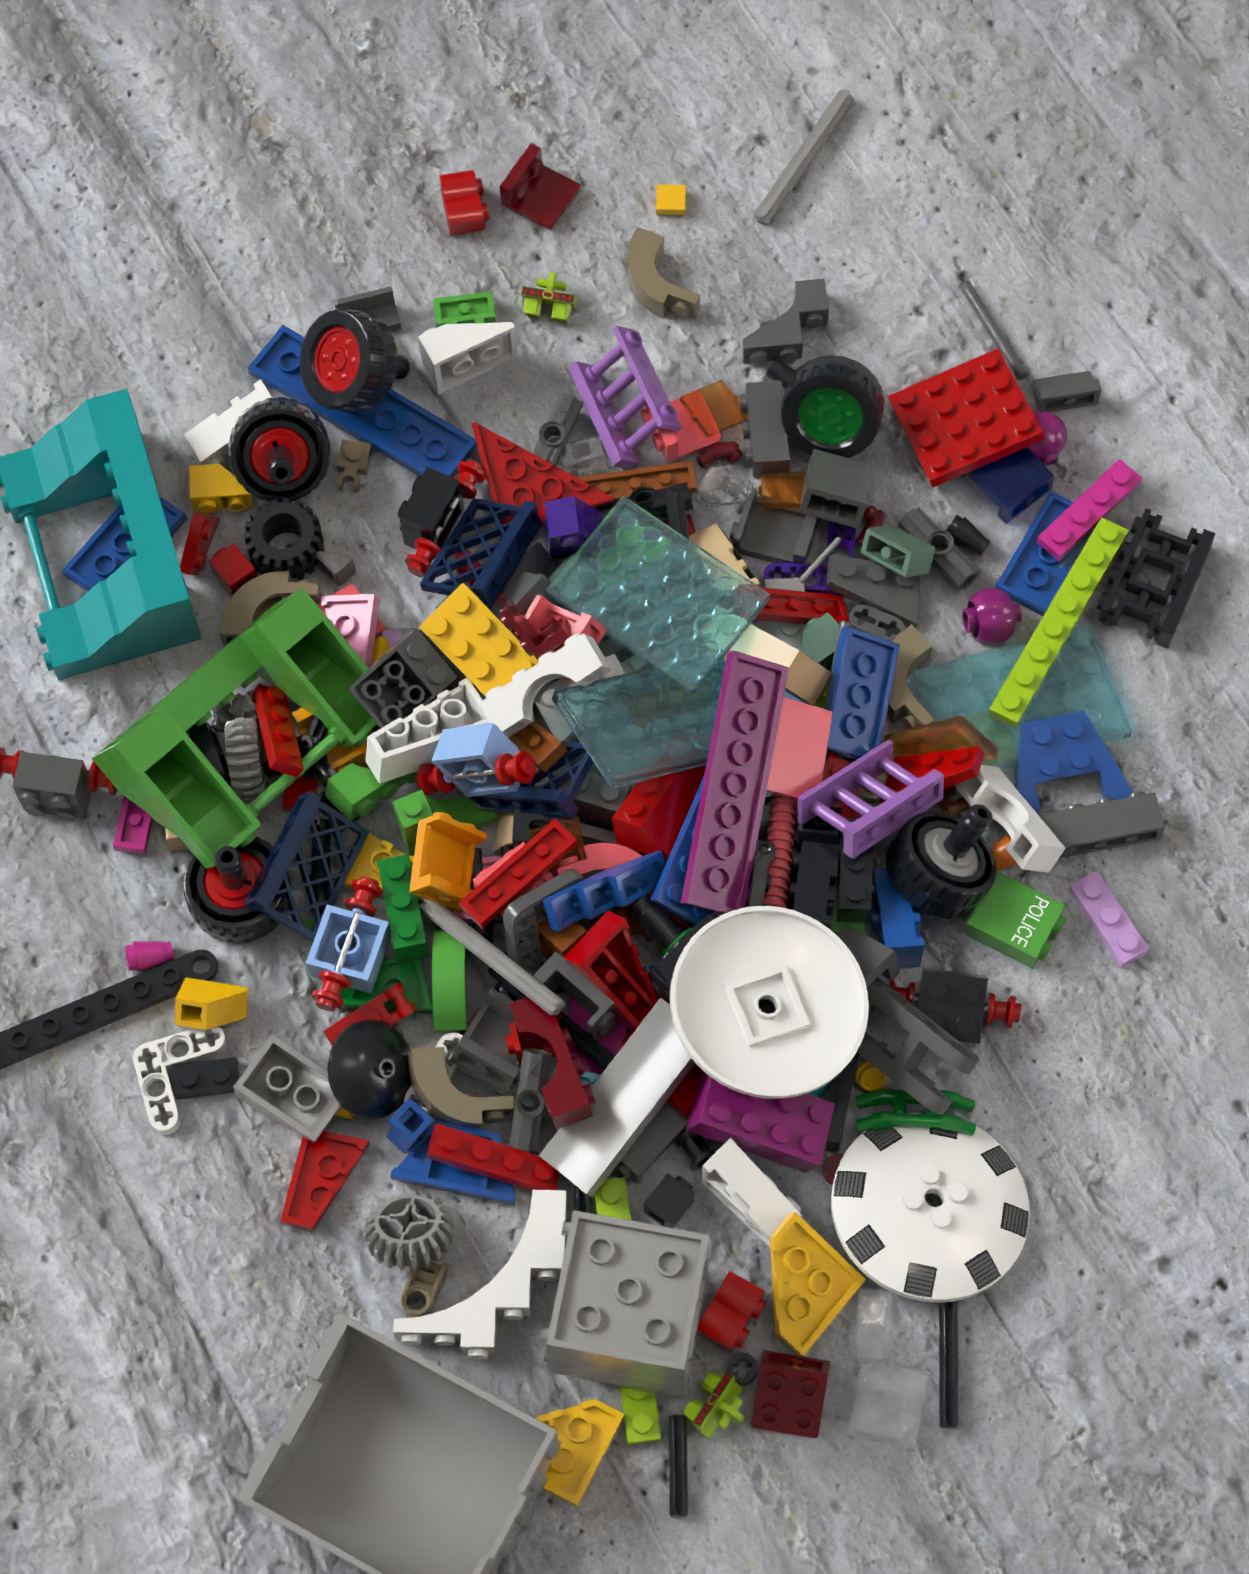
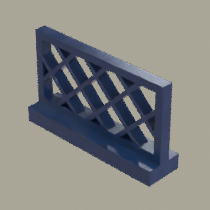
[420,498,542,609]
[468,741,600,819]
[244,791,370,942]

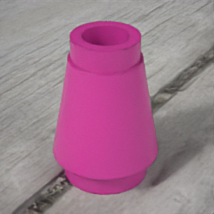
[125,941,174,973]

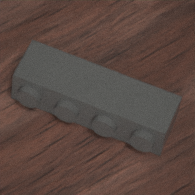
[1037,792,1165,858]

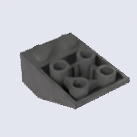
[348,629,457,729]

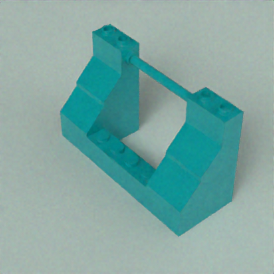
[0,389,201,680]

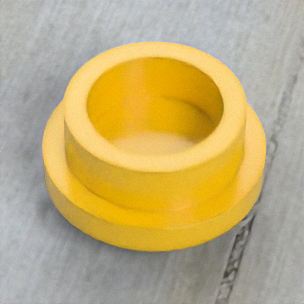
[855,1060,887,1091]

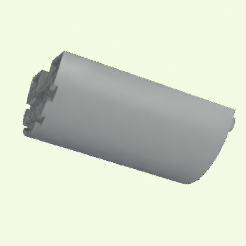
[236,1312,562,1574]

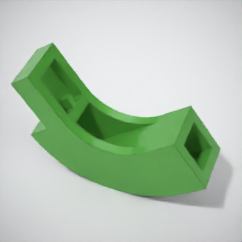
[432,924,468,1031]

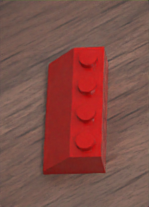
[612,732,710,861]

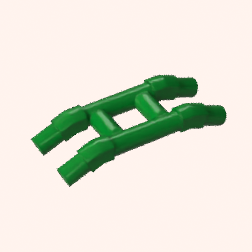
[856,1088,976,1136]

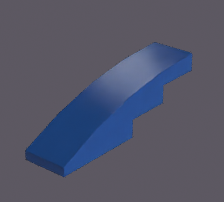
[543,851,665,931]

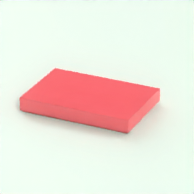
[766,697,833,801]

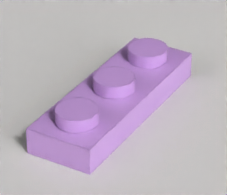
[1069,871,1149,968]

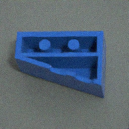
[870,868,925,969]

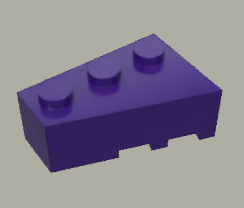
[545,496,607,559]

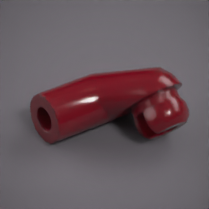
[696,441,743,469]
[855,506,885,545]

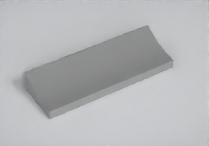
[539,998,695,1197]

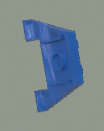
[1015,711,1133,813]

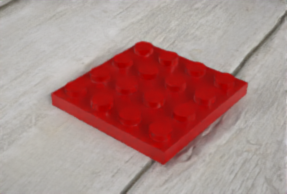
[888,348,1045,488]

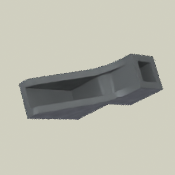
[742,279,829,365]

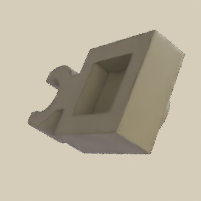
[336,439,373,493]

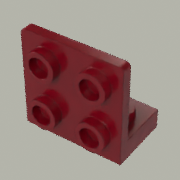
[500,143,581,230]
[500,596,571,659]
[751,1350,830,1438]

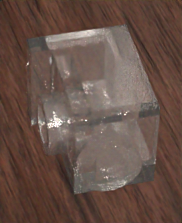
[562,435,610,477]

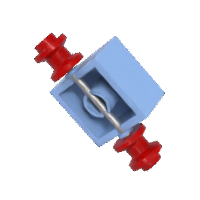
[416,723,536,797]
[306,876,392,1012]

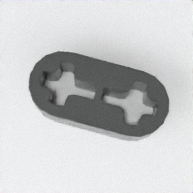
[849,604,905,641]

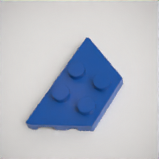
[390,1120,516,1206]

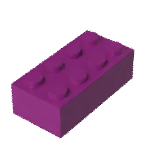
[686,1069,835,1173]

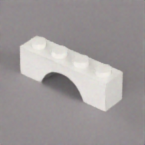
[479,633,612,738]
[956,765,1066,873]

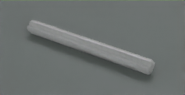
[754,90,853,224]
[419,899,564,1015]

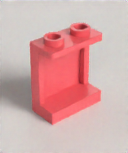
[513,595,607,684]

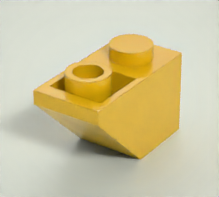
[189,464,254,514]
[175,977,249,1030]

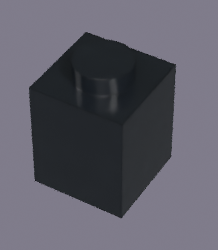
[643,1173,694,1228]

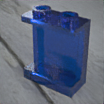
[960,448,1054,524]

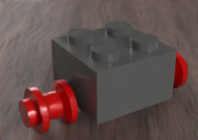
[0,747,118,821]

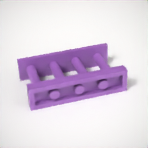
[568,326,682,470]
[798,739,944,859]

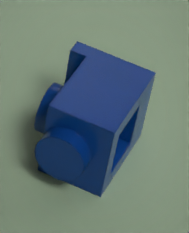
[386,1098,434,1154]

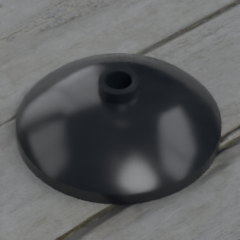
[327,1020,412,1119]

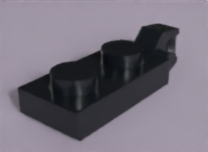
[745,840,775,907]

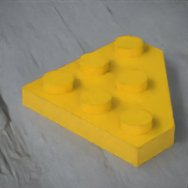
[770,1212,866,1356]
[535,1398,625,1508]

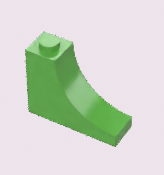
[392,789,498,856]

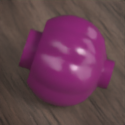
[1015,409,1068,467]
[962,588,1022,645]

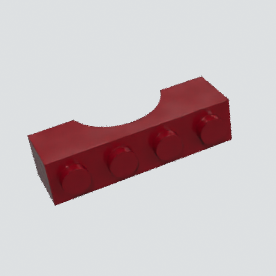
[509,997,595,1130]

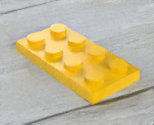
[419,583,538,698]

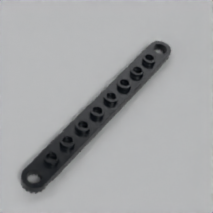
[0,949,218,1070]

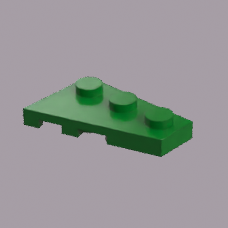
[339,956,433,1014]

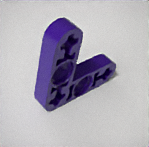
[764,521,856,597]

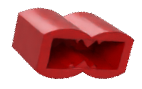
[439,170,489,236]
[696,1271,767,1353]

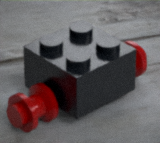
[398,460,486,577]
[889,967,1022,1044]

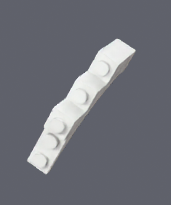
[393,1190,567,1360]

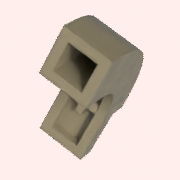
[628,227,700,319]
[219,571,321,647]
[887,624,934,739]
[408,1047,514,1129]

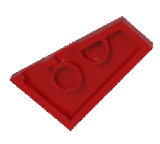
[879,746,985,804]
[280,1131,370,1231]

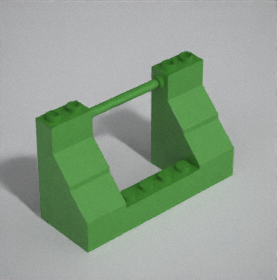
[91,588,380,869]

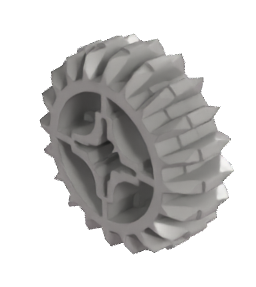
[224,717,267,803]
[364,1190,454,1271]

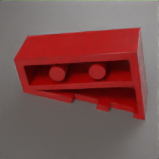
[564,911,658,1030]

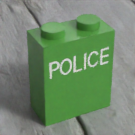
[964,871,1066,969]

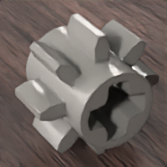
[229,691,260,727]

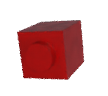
[209,543,257,597]

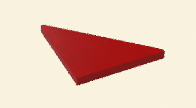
[471,422,614,525]

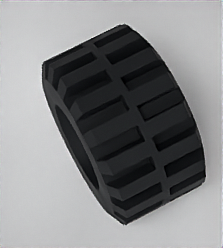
[244,498,325,581]

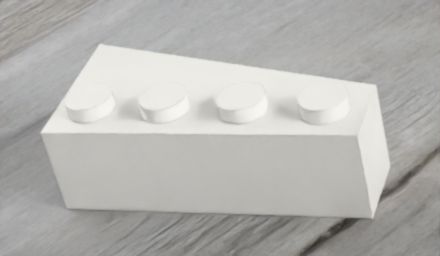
[365,678,490,784]

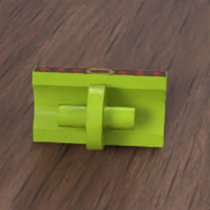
[521,271,578,323]
[683,1372,744,1440]

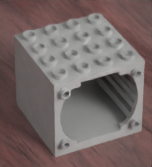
[540,1210,710,1398]

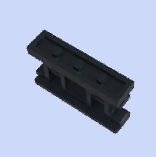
[1096,508,1216,649]

